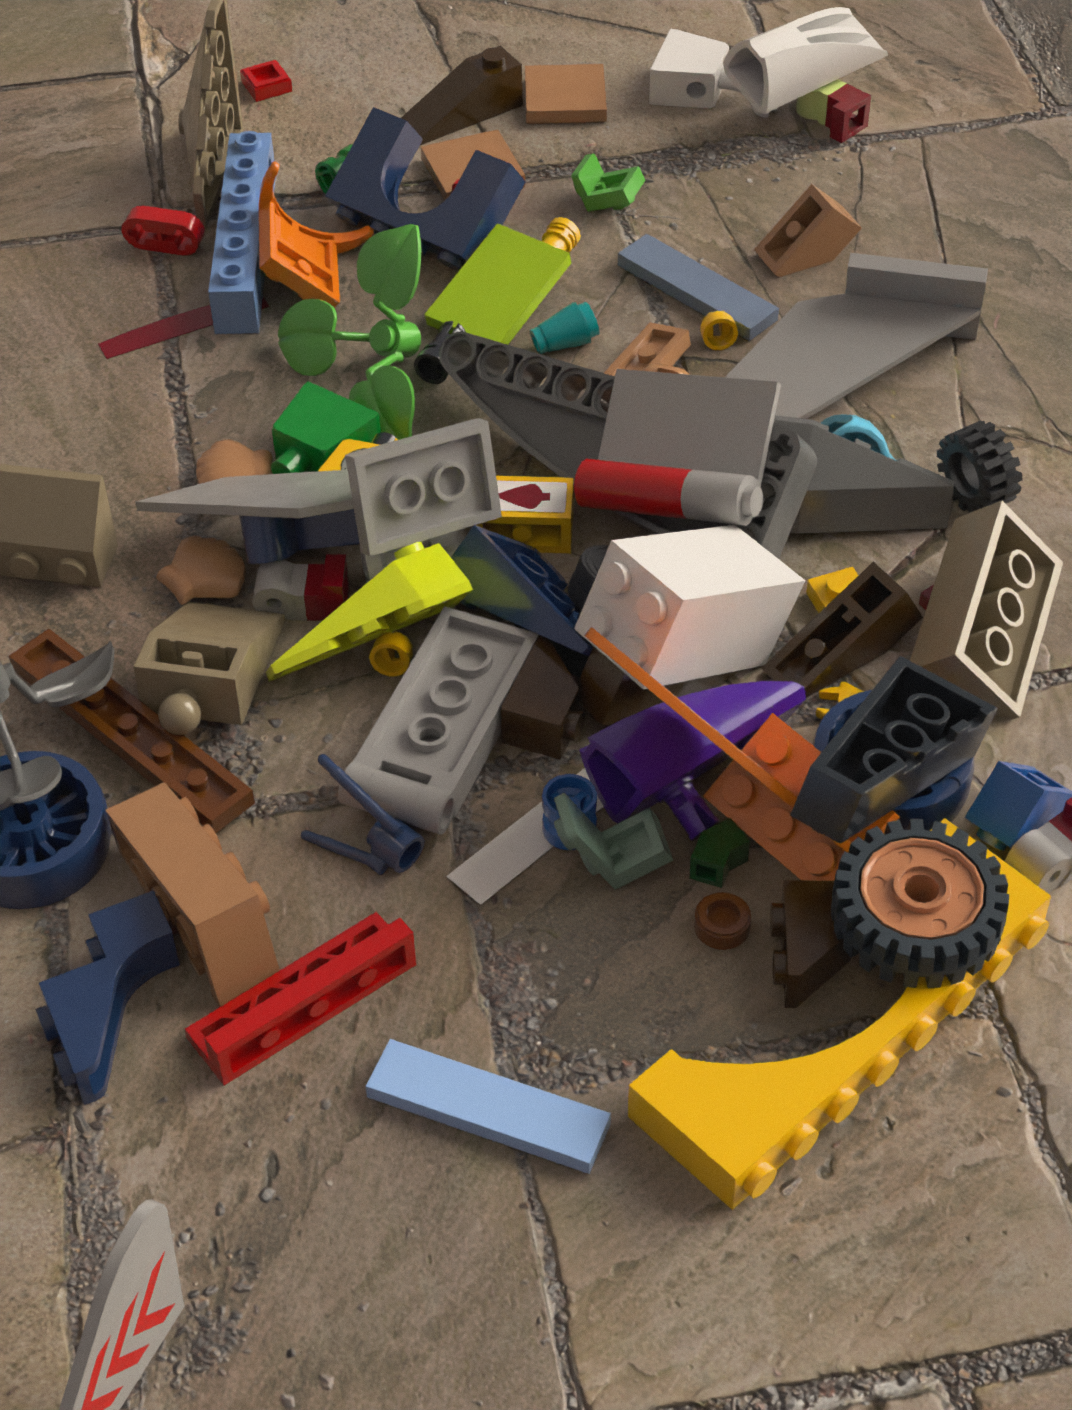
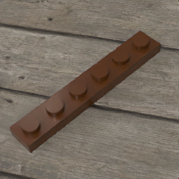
[9,629,255,833]

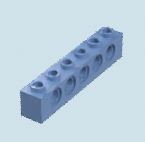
[208,131,276,334]

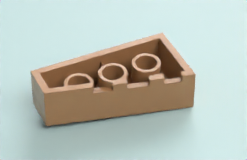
[105,782,280,1007]

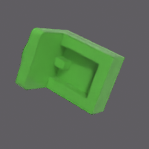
[571,153,646,212]

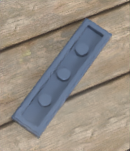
[618,234,779,341]

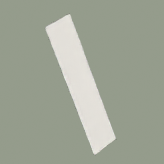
[446,768,603,905]

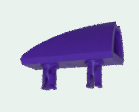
[579,681,806,841]

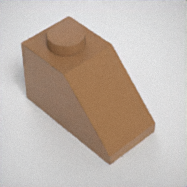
[754,184,862,277]

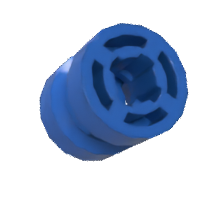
[542,774,597,850]

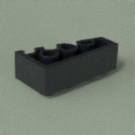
[790,656,998,844]

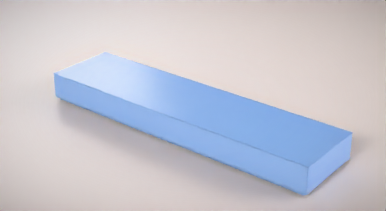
[366,1039,611,1174]

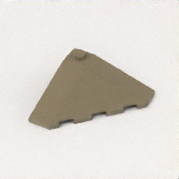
[178,0,244,229]

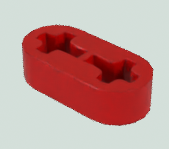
[121,206,205,256]

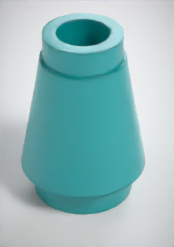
[530,302,600,354]

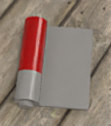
[574,369,781,526]

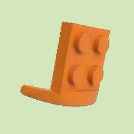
[259,161,374,308]

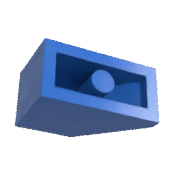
[964,761,1072,851]

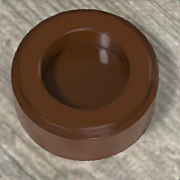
[694,892,751,950]

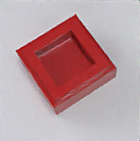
[240,60,293,102]

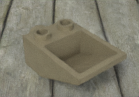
[133,602,285,735]

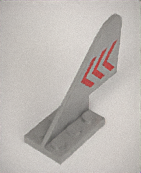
[59,1199,184,1410]

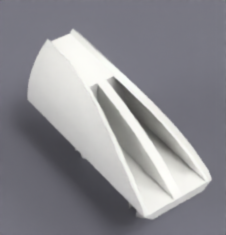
[723,7,888,118]

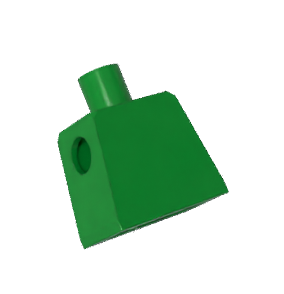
[271,381,381,474]

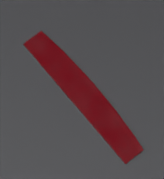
[98,297,269,359]

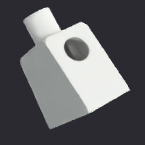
[649,29,740,109]

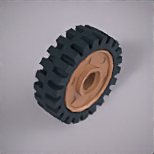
[831,819,1009,988]

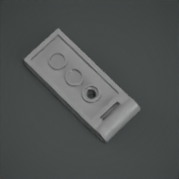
[338,606,539,835]

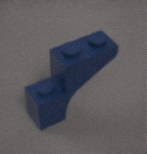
[35,890,180,1105]

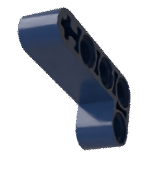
[239,509,360,564]

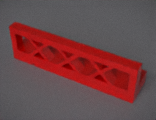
[185,912,416,1086]

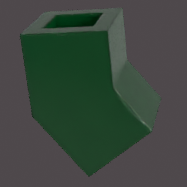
[689,818,750,888]

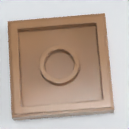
[525,64,607,124]
[421,129,525,201]

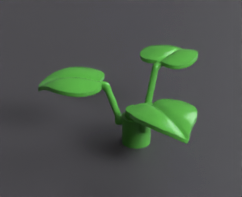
[278,224,421,440]

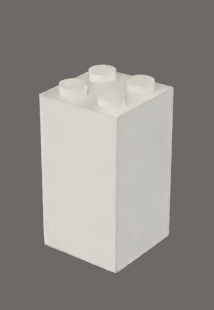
[574,525,805,689]

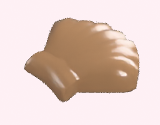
[196,439,273,485]
[156,535,246,605]

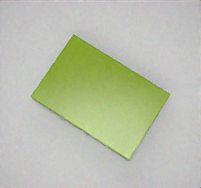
[424,223,572,345]

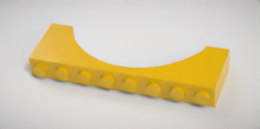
[628,818,1051,1210]

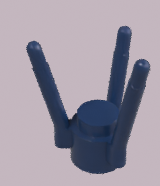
[301,754,425,875]

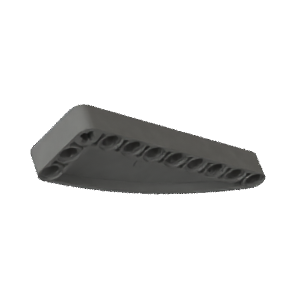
[439,332,817,559]

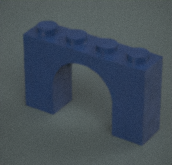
[325,107,526,271]

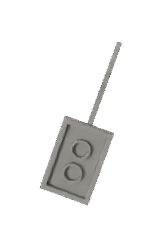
[725,253,988,419]
[135,418,502,556]

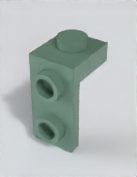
[554,793,673,890]

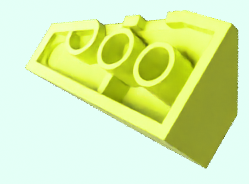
[265,542,473,682]

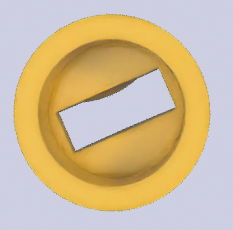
[700,311,738,350]
[369,632,413,676]

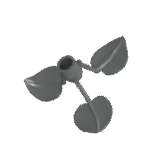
[0,641,115,811]

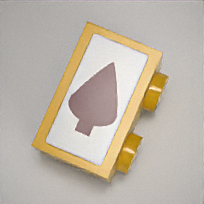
[476,476,574,554]

